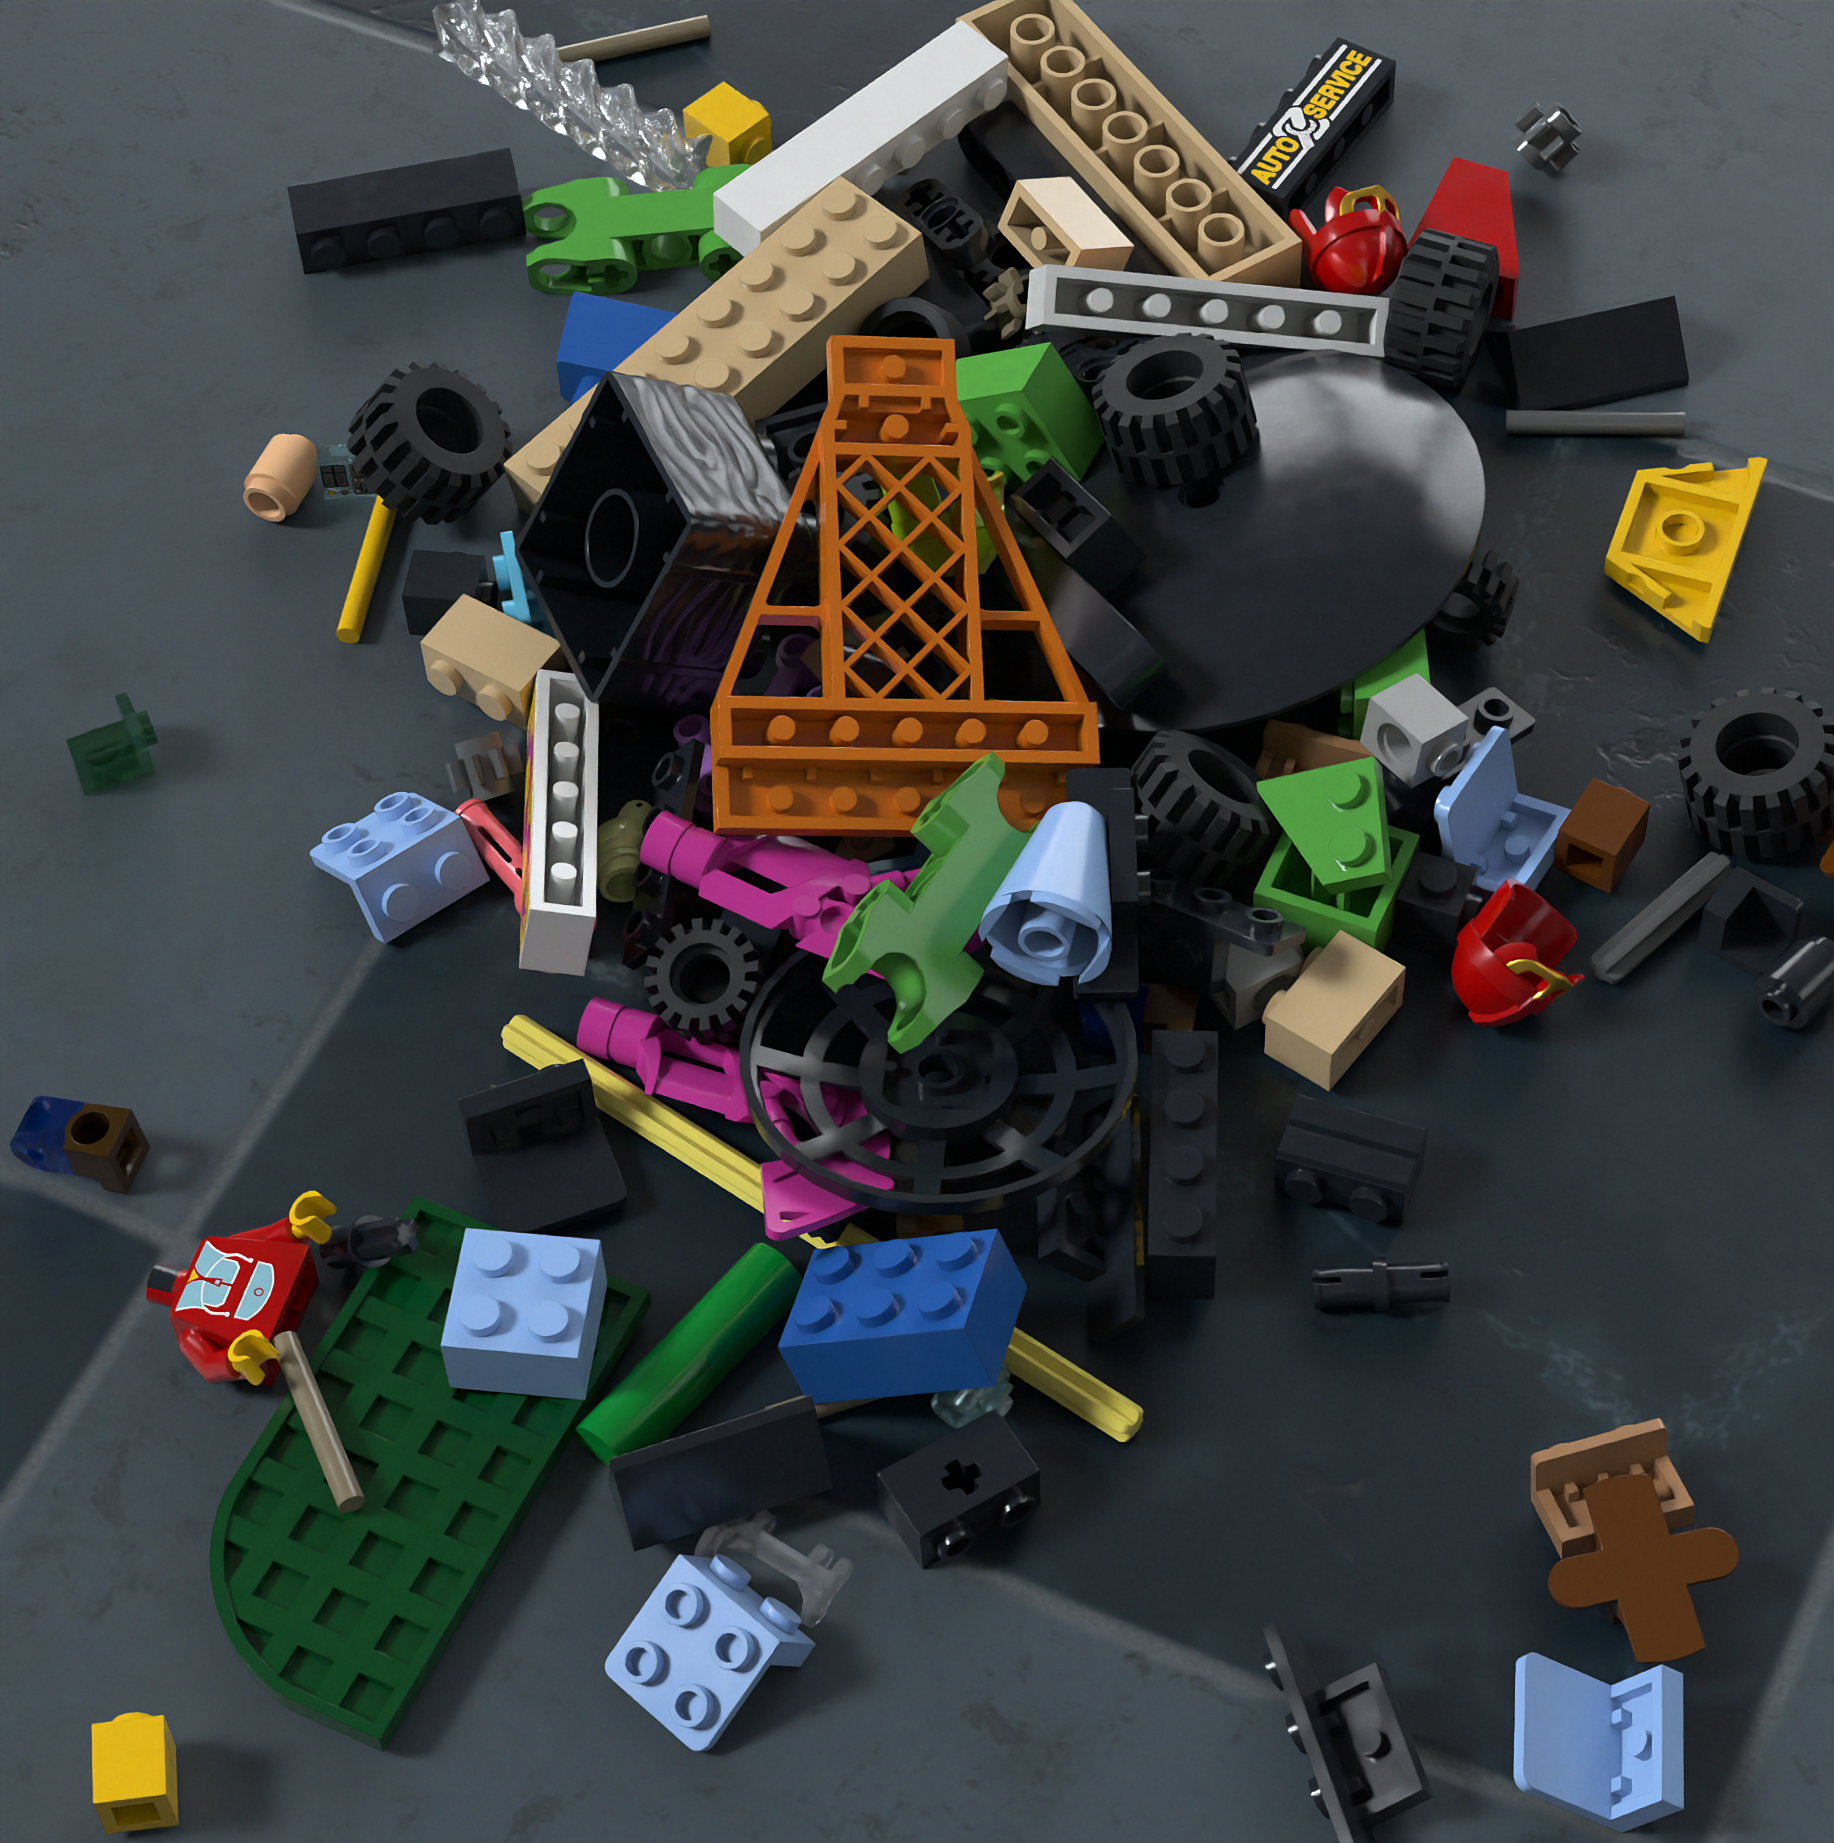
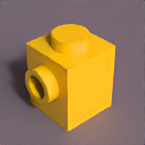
[683,81,772,167]
[92,1712,178,1834]

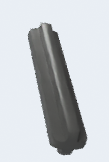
[1589,852,1734,985]

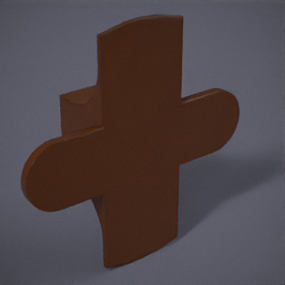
[1548,1474,1739,1663]

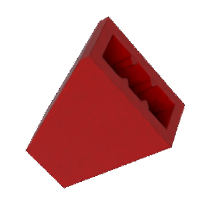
[1405,157,1519,320]

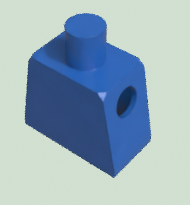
[556,291,678,408]

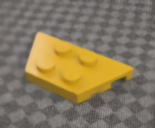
[1604,457,1768,644]

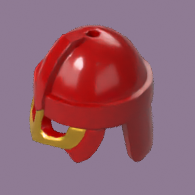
[1287,185,1407,297]
[1451,878,1585,1028]

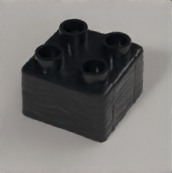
[514,371,818,712]

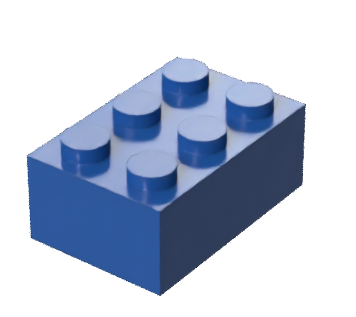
[777,1229,1027,1404]

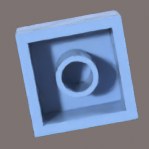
[441,1228,608,1400]

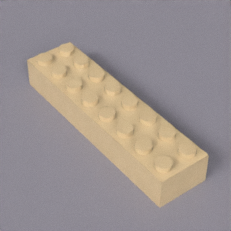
[956,0,1302,289]
[503,176,930,516]

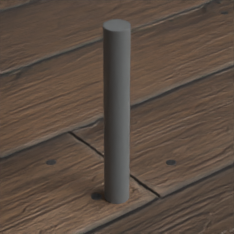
[1506,410,1686,435]

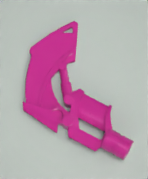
[640,811,988,980]
[577,997,894,1241]

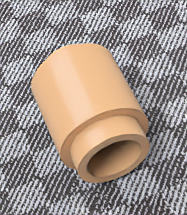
[243,434,323,522]

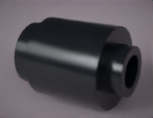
[1754,935,1834,1029]

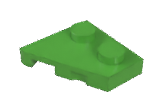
[1256,756,1393,895]

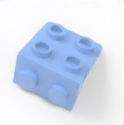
[1434,726,1571,905]
[310,792,490,944]
[605,1554,816,1751]
[1514,1652,1684,1833]

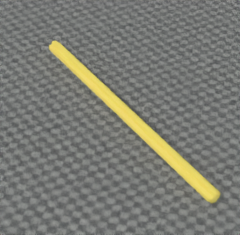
[501,1015,1144,1442]

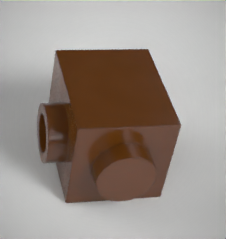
[1553,777,1651,894]

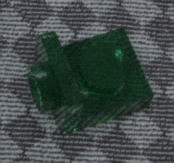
[66,692,158,796]

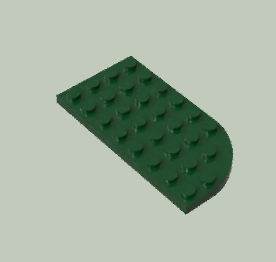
[209,1195,652,1752]

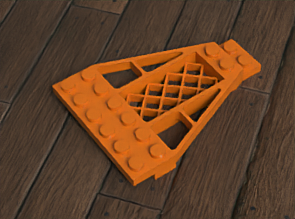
[710,335,1100,837]

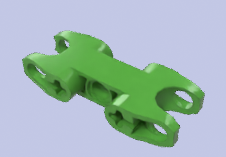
[522,164,753,296]
[822,751,1041,1054]

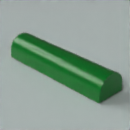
[574,1243,803,1466]

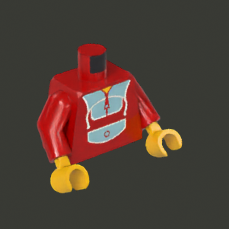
[146,1191,337,1387]

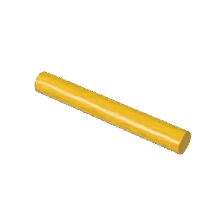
[336,495,398,644]

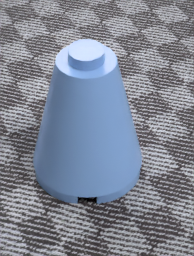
[979,801,1112,986]

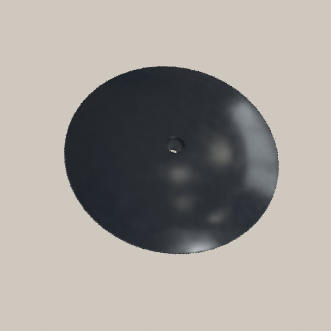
[950,349,1487,735]

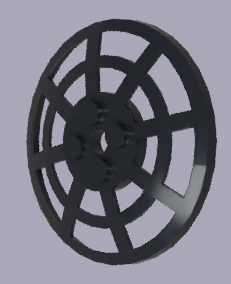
[739,942,1138,1216]

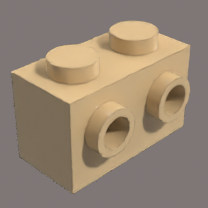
[997,177,1134,272]
[420,594,567,730]
[1262,930,1406,1091]

